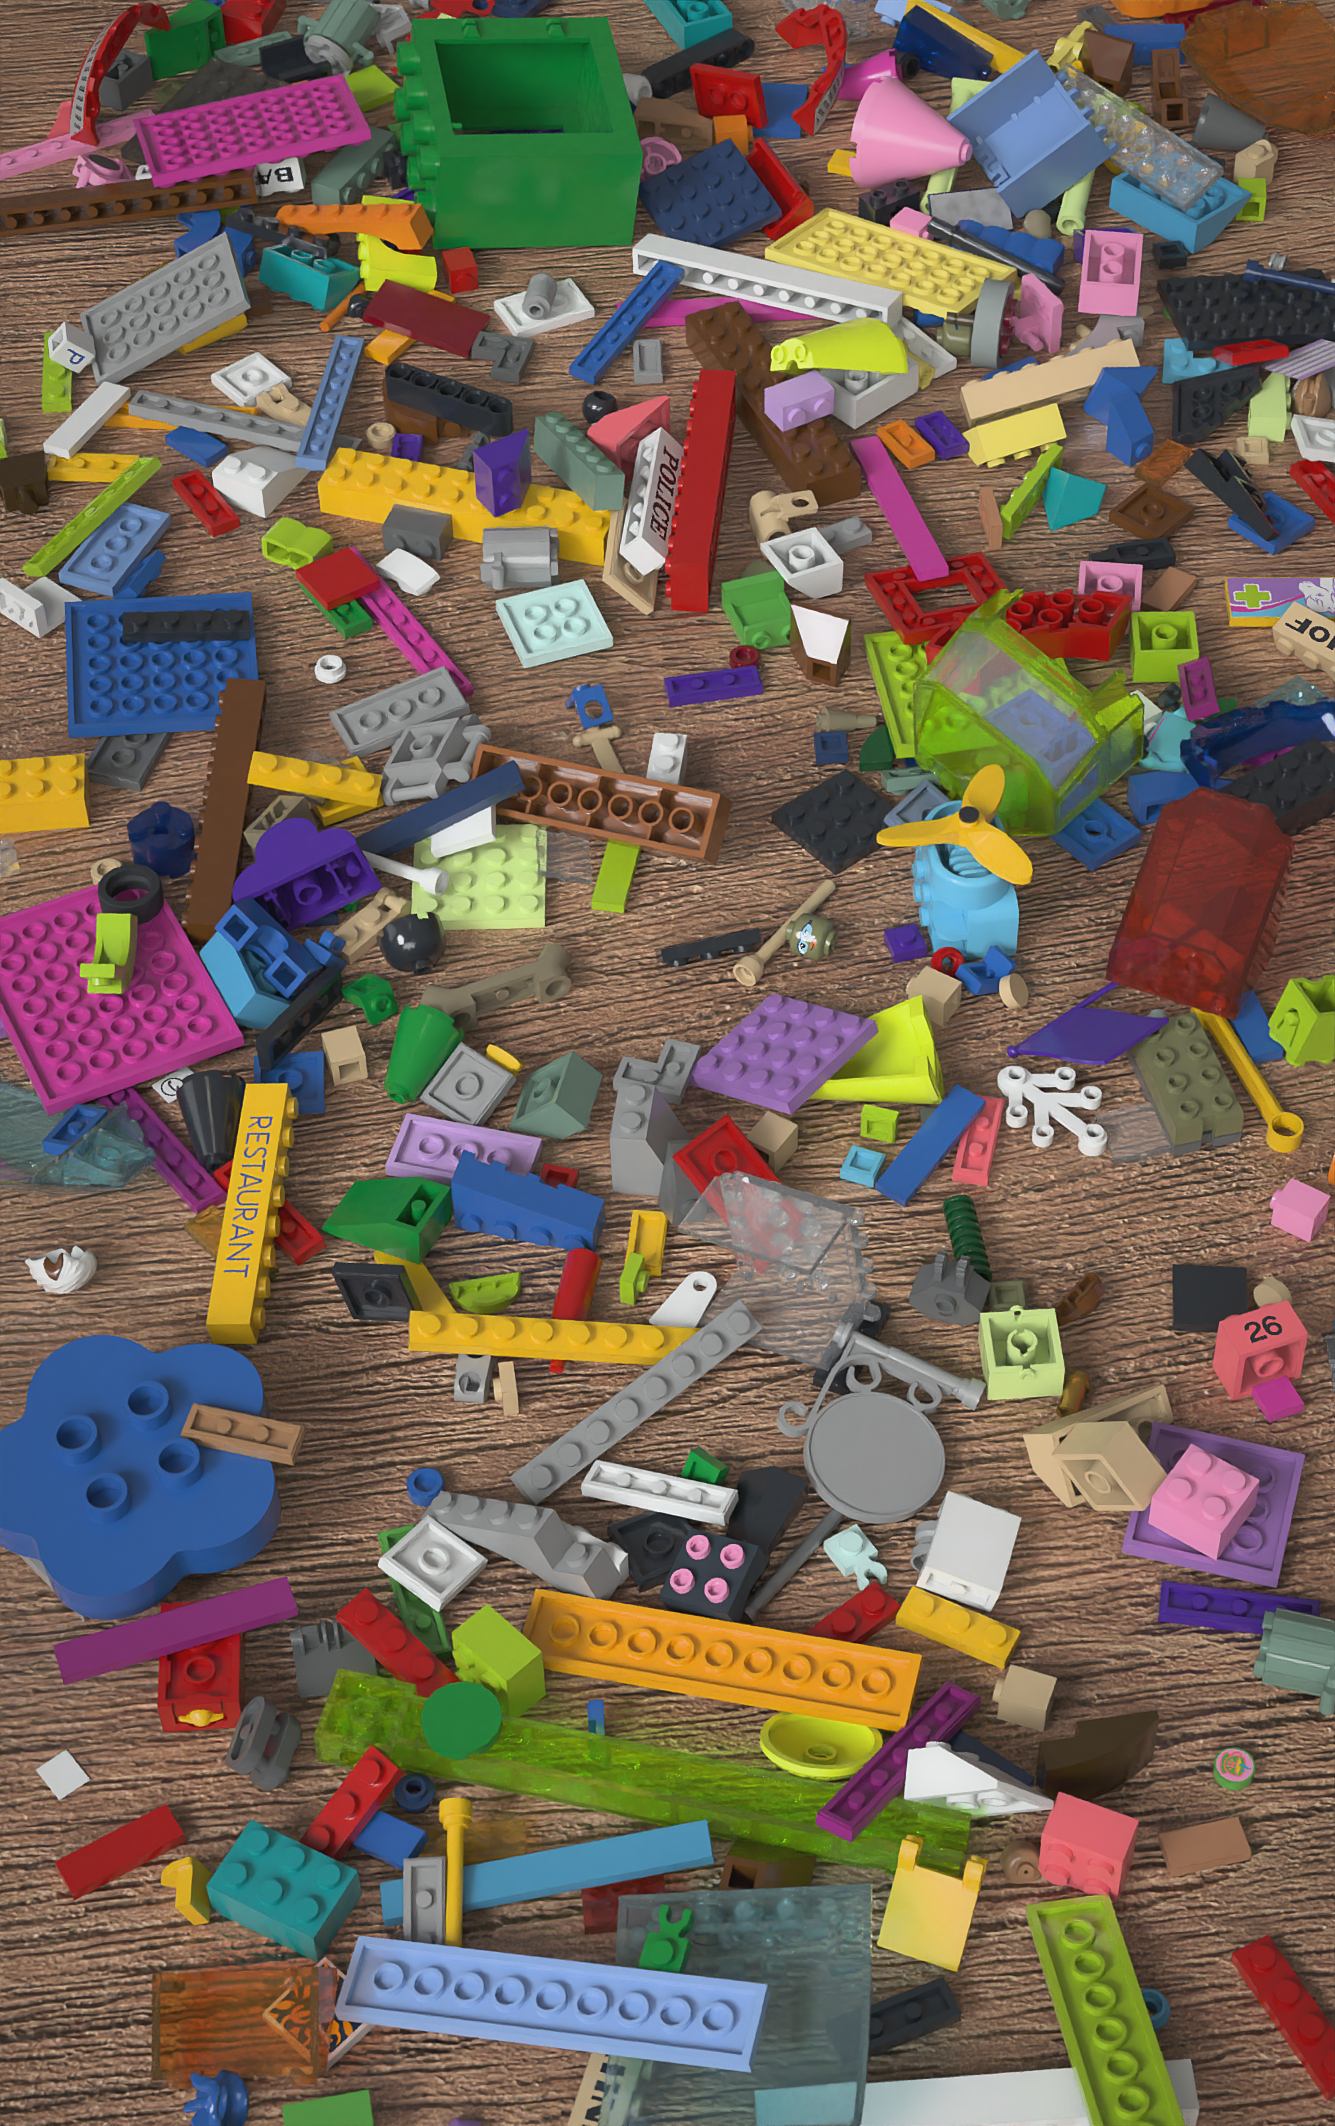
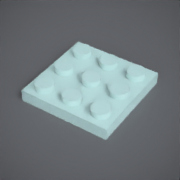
[495,579,613,668]

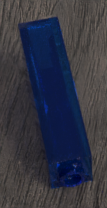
[892,4,994,81]

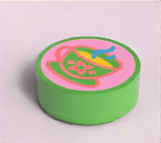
[1213,1747,1255,1791]

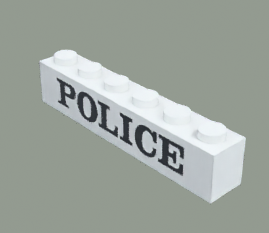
[619,427,684,576]

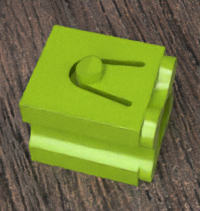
[1268,975,1335,1067]

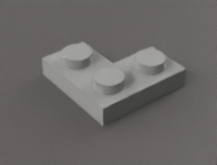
[613,1038,701,1105]

